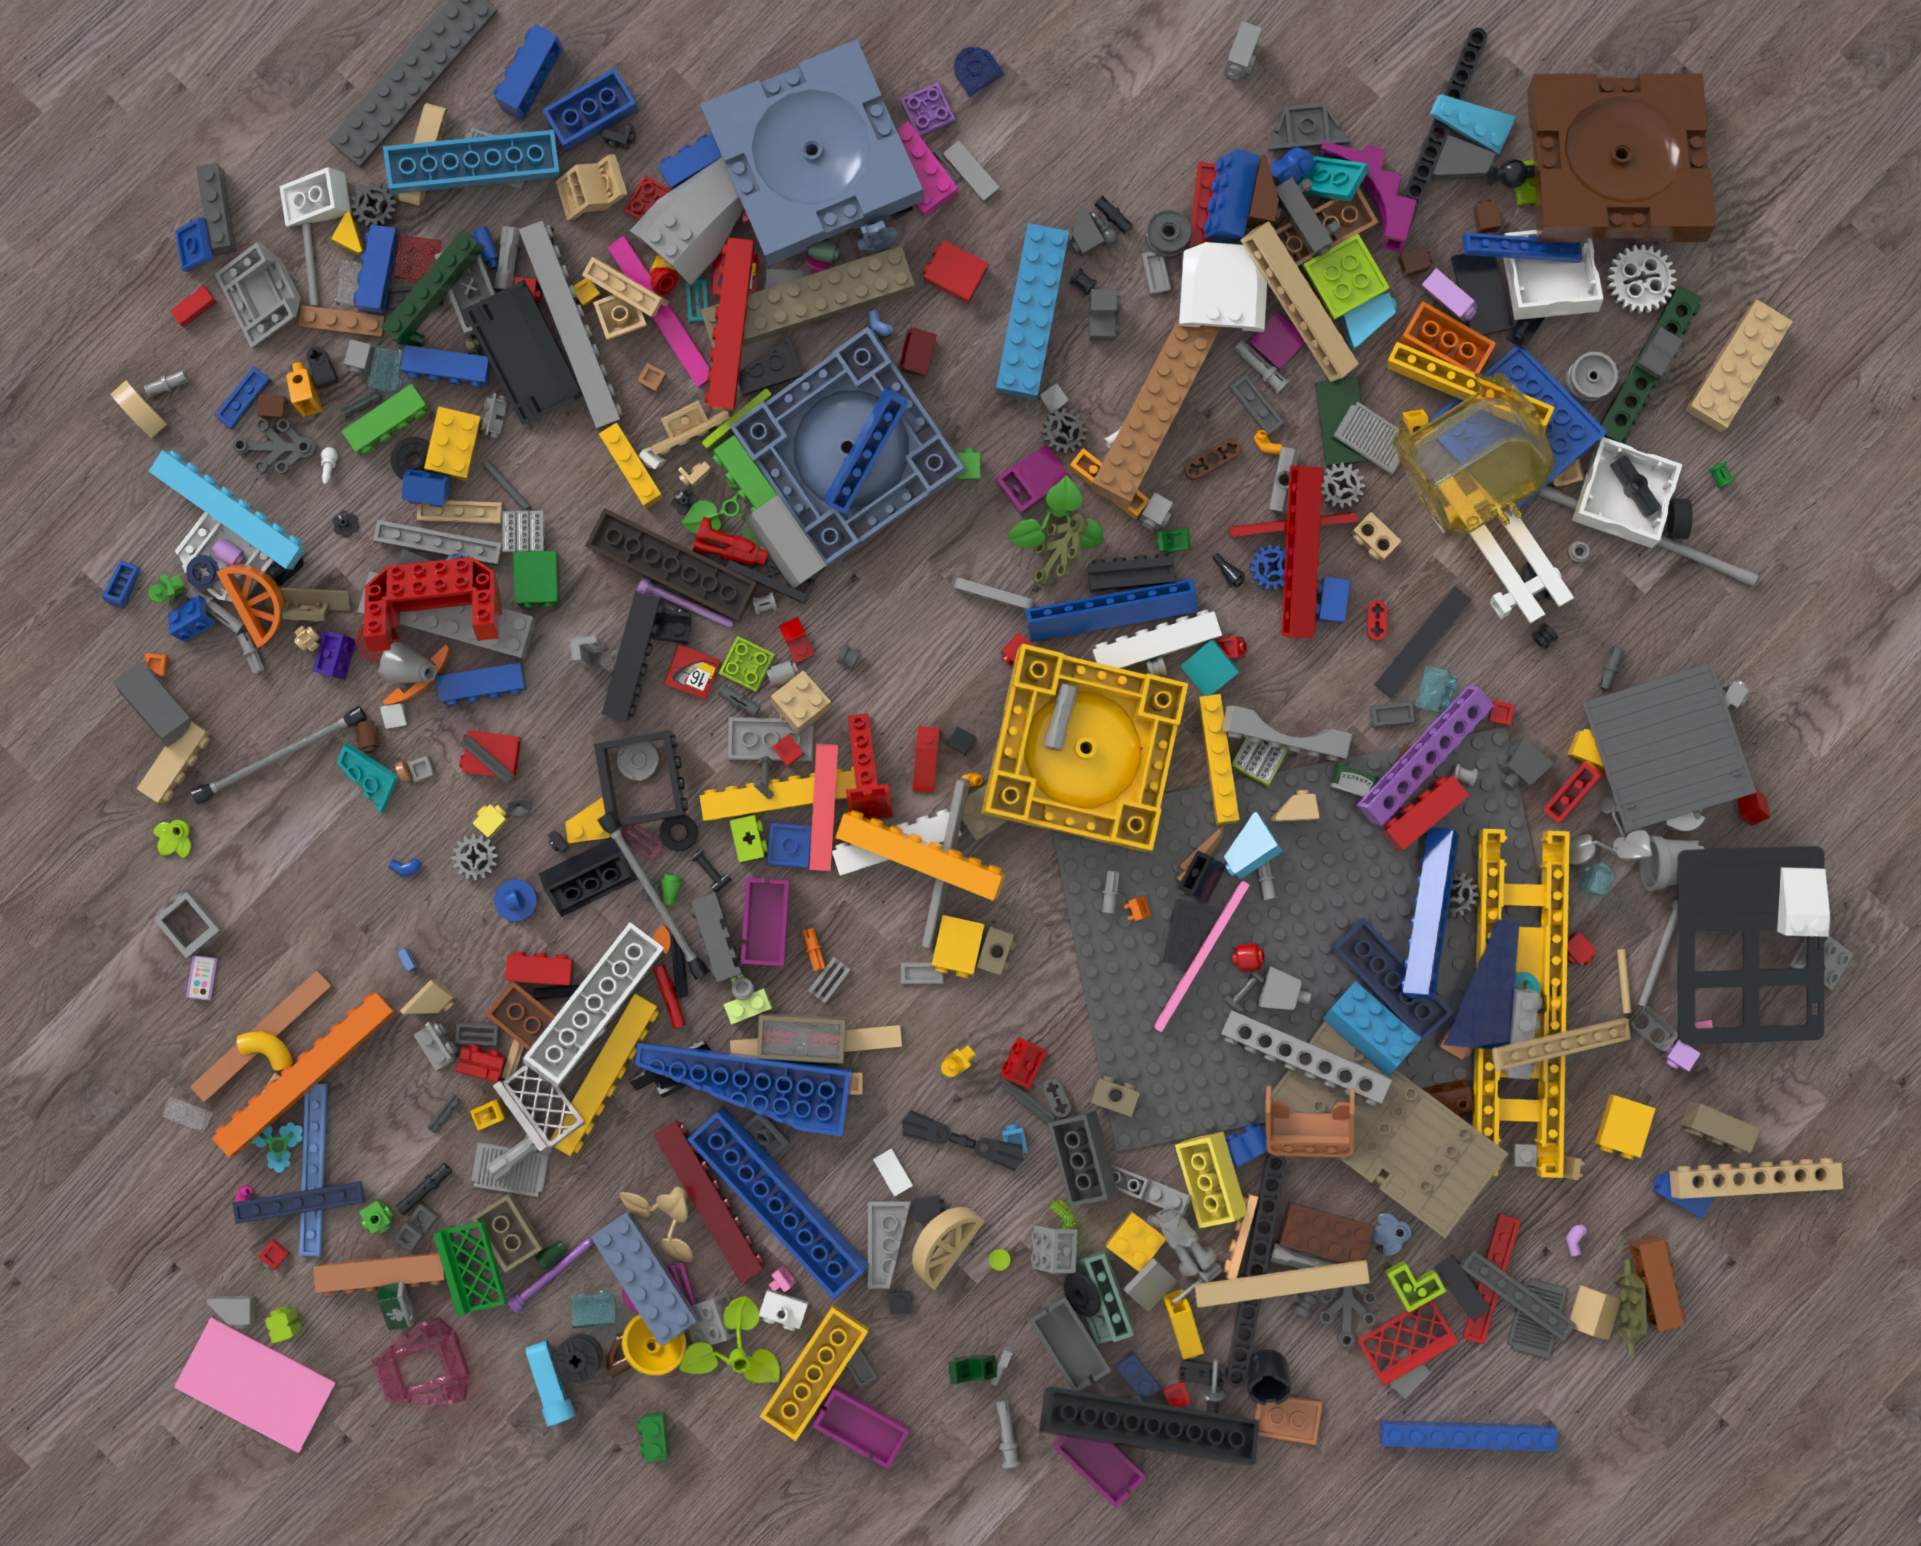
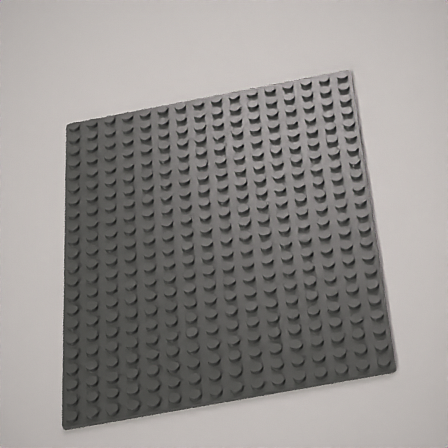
[1052,727,1576,1151]

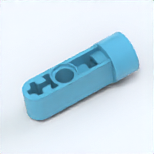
[526,1340,576,1427]

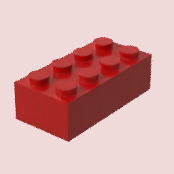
[1381,775,1469,851]

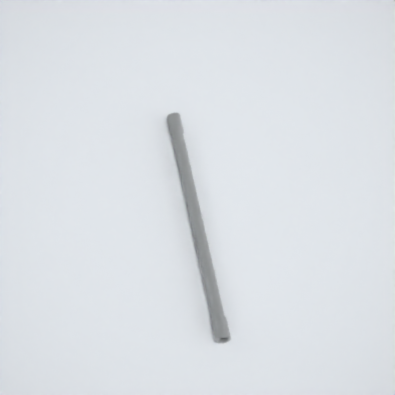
[1538,485,1758,586]

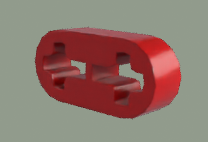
[1366,600,1387,641]

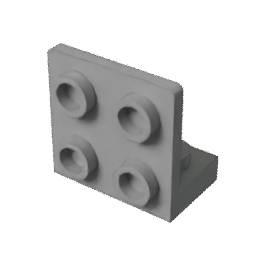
[1790,936,1853,990]
[414,1021,459,1071]
[1031,1225,1077,1273]
[688,1292,742,1345]

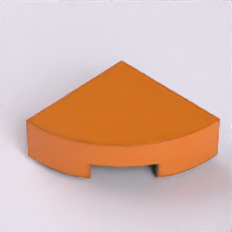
[145,653,168,677]
[652,924,671,954]

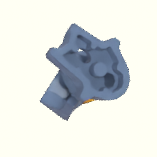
[853,215,898,253]

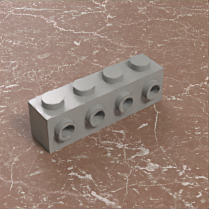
[1503,988,1542,1079]

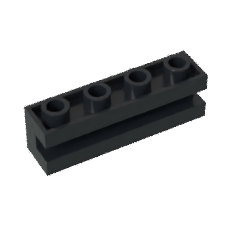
[1088,553,1176,592]

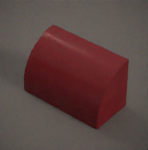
[898,327,937,376]

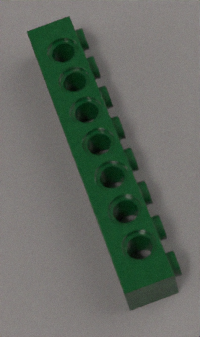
[1600,285,1702,443]

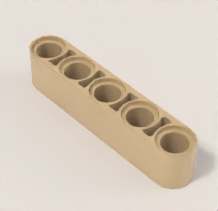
[399,103,448,207]

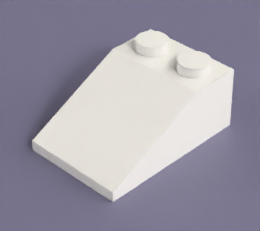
[279,167,351,227]
[1777,867,1830,937]

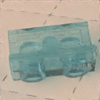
[366,345,403,393]
[1415,666,1457,714]
[570,1291,616,1329]

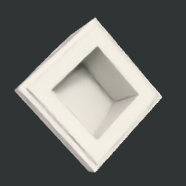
[380,703,407,729]

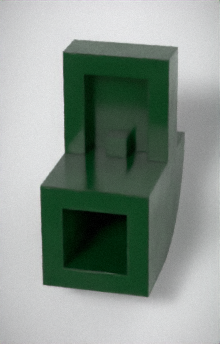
[948,1355,997,1384]

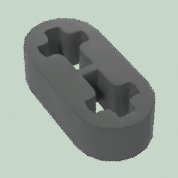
[1043,1078,1071,1117]

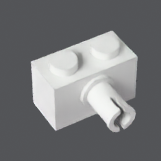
[759,1288,809,1331]

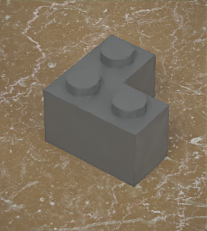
[1089,289,1121,340]

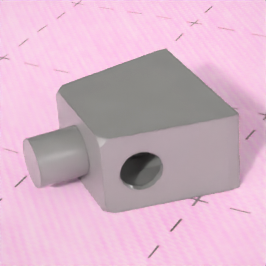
[1258,967,1311,1010]

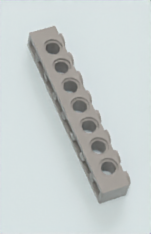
[1221,1010,1392,1106]

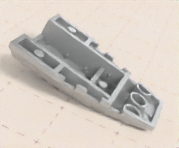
[630,157,744,286]

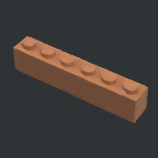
[313,1252,446,1296]

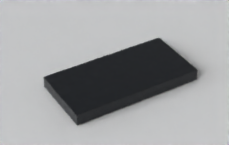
[1451,253,1513,336]

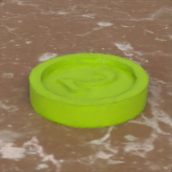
[989,1249,1010,1271]

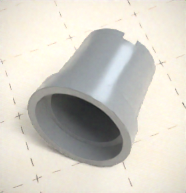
[1639,836,1705,891]

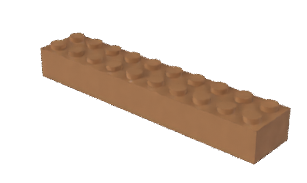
[1090,318,1221,509]

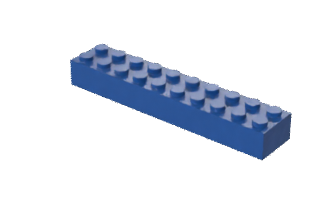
[687,1106,869,1299]

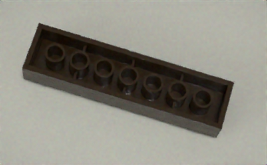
[585,508,758,623]

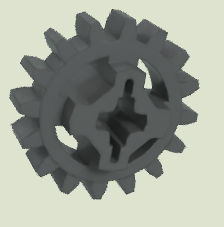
[350,182,398,228]
[1041,408,1088,455]
[1447,872,1480,919]

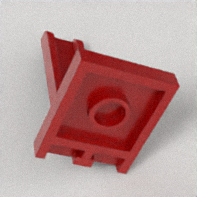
[846,713,894,820]

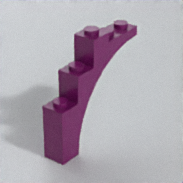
[1319,141,1417,253]

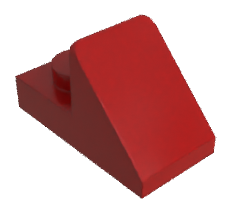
[778,617,815,664]

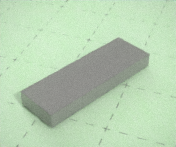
[943,140,1000,202]

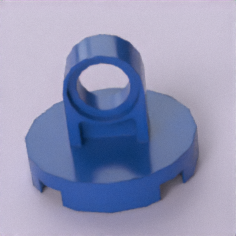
[494,879,538,922]

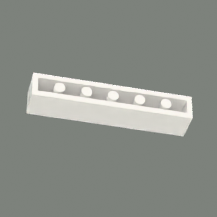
[1092,609,1222,669]
[832,809,962,876]

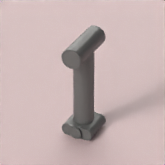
[754,756,775,799]
[1223,971,1265,1014]

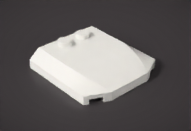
[1179,242,1267,332]
[175,512,275,602]

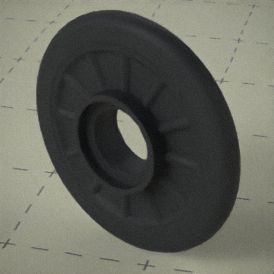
[390,437,430,480]
[1064,1272,1101,1317]

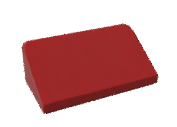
[170,285,217,328]

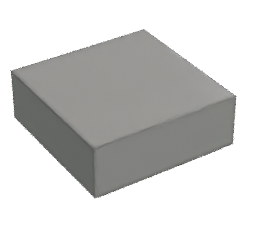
[407,755,435,783]

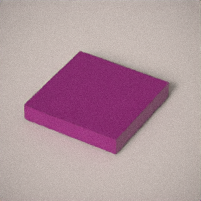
[1248,311,1305,371]

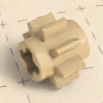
[293,626,321,652]

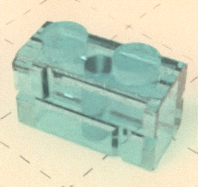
[1578,862,1616,896]

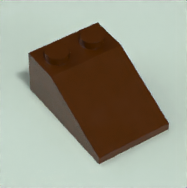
[1246,154,1281,229]

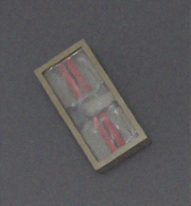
[757,1013,847,1063]

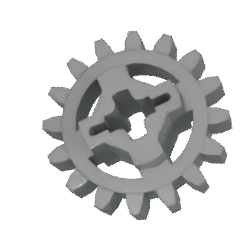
[1321,462,1365,509]
[451,834,499,880]

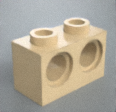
[1351,512,1401,562]

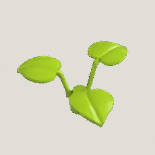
[679,1296,780,1383]

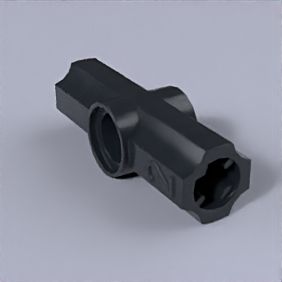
[1610,455,1661,518]

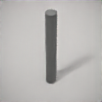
[482,460,531,511]

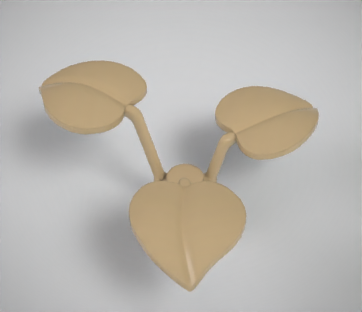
[619,1187,694,1263]

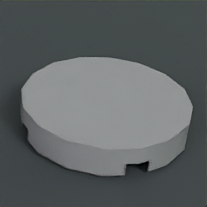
[617,742,660,781]

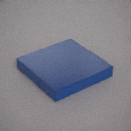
[175,218,213,272]
[766,822,812,868]

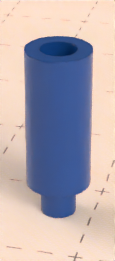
[473,226,499,270]

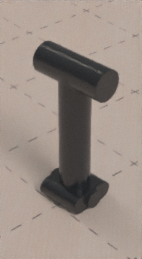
[690,848,732,893]

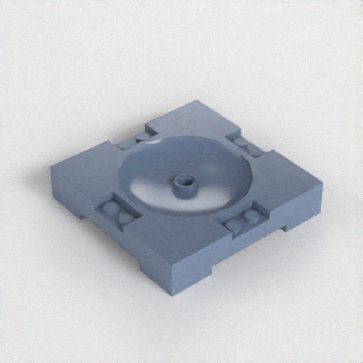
[700,39,924,266]
[730,327,968,567]

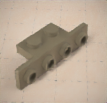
[264,588,351,622]

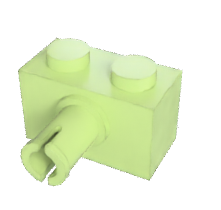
[724,974,773,1024]

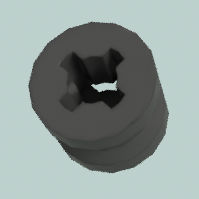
[837,644,861,670]

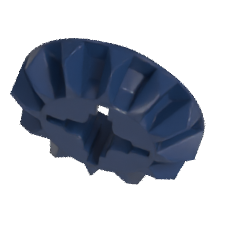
[186,555,220,589]

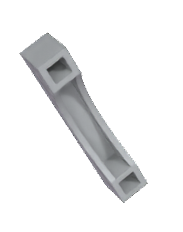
[1222,706,1352,762]

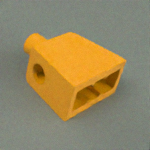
[286,362,323,417]

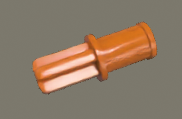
[802,928,825,971]

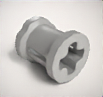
[752,592,777,615]
[1452,764,1478,787]

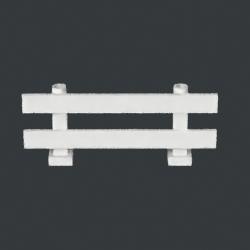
[1432,476,1574,624]

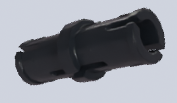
[1094,196,1133,234]

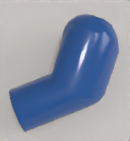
[388,859,421,877]

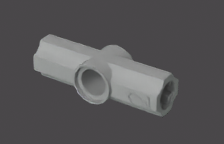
[1268,447,1300,513]

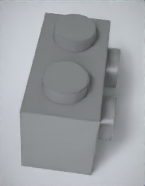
[1139,493,1173,531]

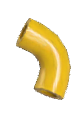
[237,1031,293,1071]

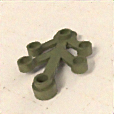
[1034,514,1088,587]

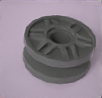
[1145,210,1191,258]

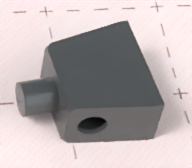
[1501,737,1554,791]

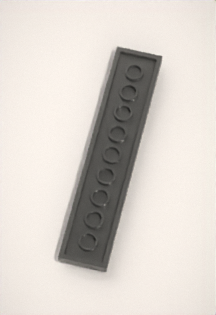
[328,0,498,168]

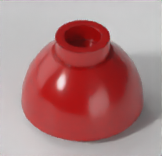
[650,267,678,295]

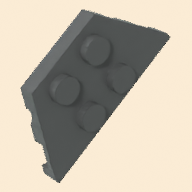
[1268,102,1350,151]

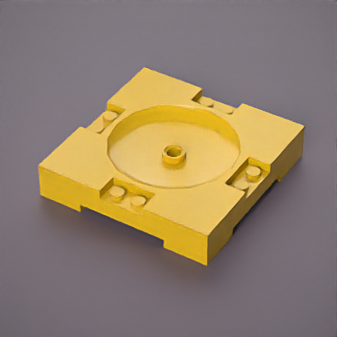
[981,644,1188,853]

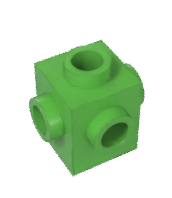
[359,1199,395,1234]

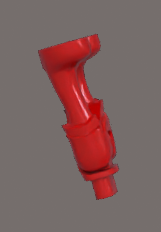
[693,516,768,567]

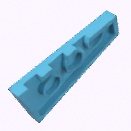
[1429,95,1516,155]

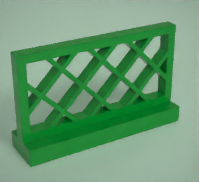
[433,1220,508,1316]

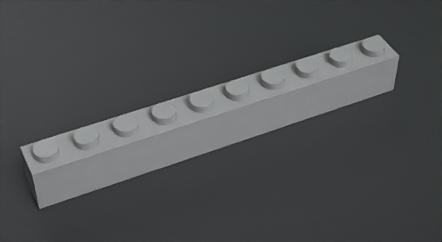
[519,221,623,430]

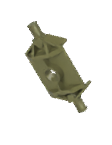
[1613,1259,1647,1356]

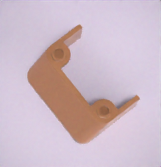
[1266,1086,1354,1157]

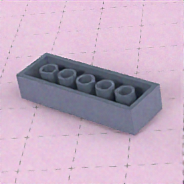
[591,1212,701,1346]

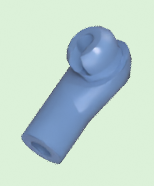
[868,310,894,337]

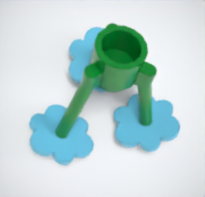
[251,1122,303,1173]

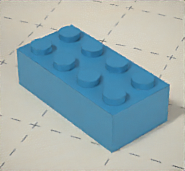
[1322,981,1421,1076]

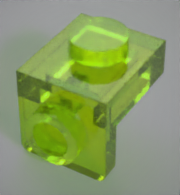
[1048,1199,1075,1229]

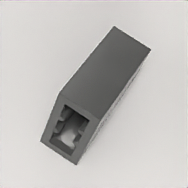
[1431,135,1496,180]

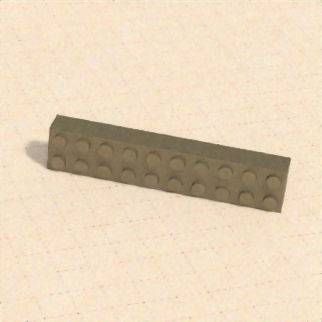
[701,246,915,349]

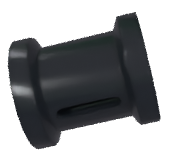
[1070,268,1097,296]

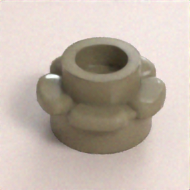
[463,335,481,355]

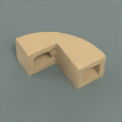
[111,380,167,438]

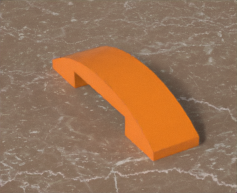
[382,645,452,705]

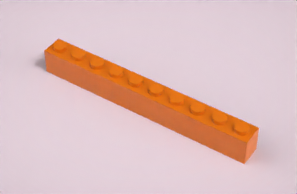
[212,992,397,1158]

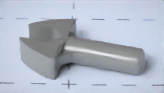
[990,1346,1013,1386]

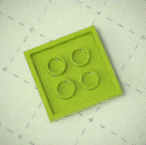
[1302,234,1390,320]

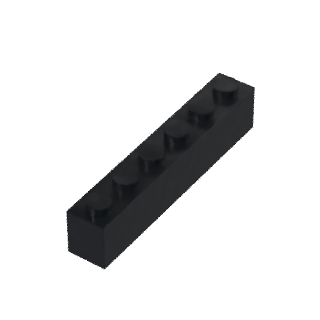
[602,590,665,721]

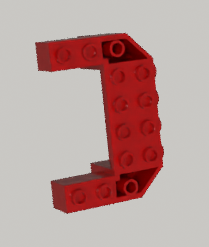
[363,557,502,652]

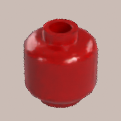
[1232,943,1265,972]

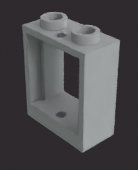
[154,891,225,959]

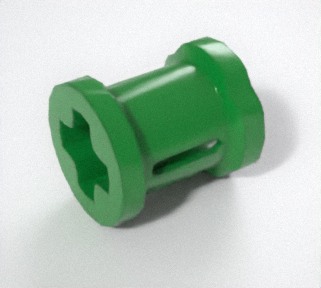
[1708,461,1735,488]

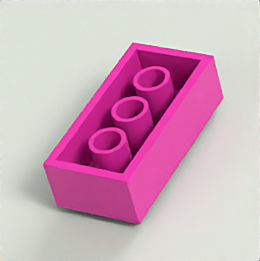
[896,121,959,218]

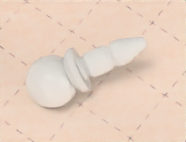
[321,447,338,484]

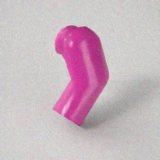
[235,1185,253,1202]

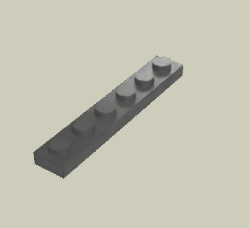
[1459,1249,1575,1341]

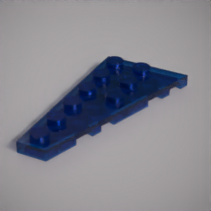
[1443,920,1520,1050]

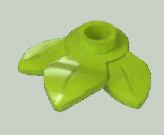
[153,819,192,859]

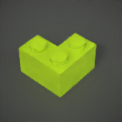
[1384,1261,1447,1312]

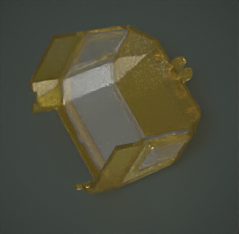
[1393,373,1556,534]

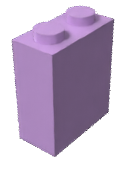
[1422,268,1478,324]

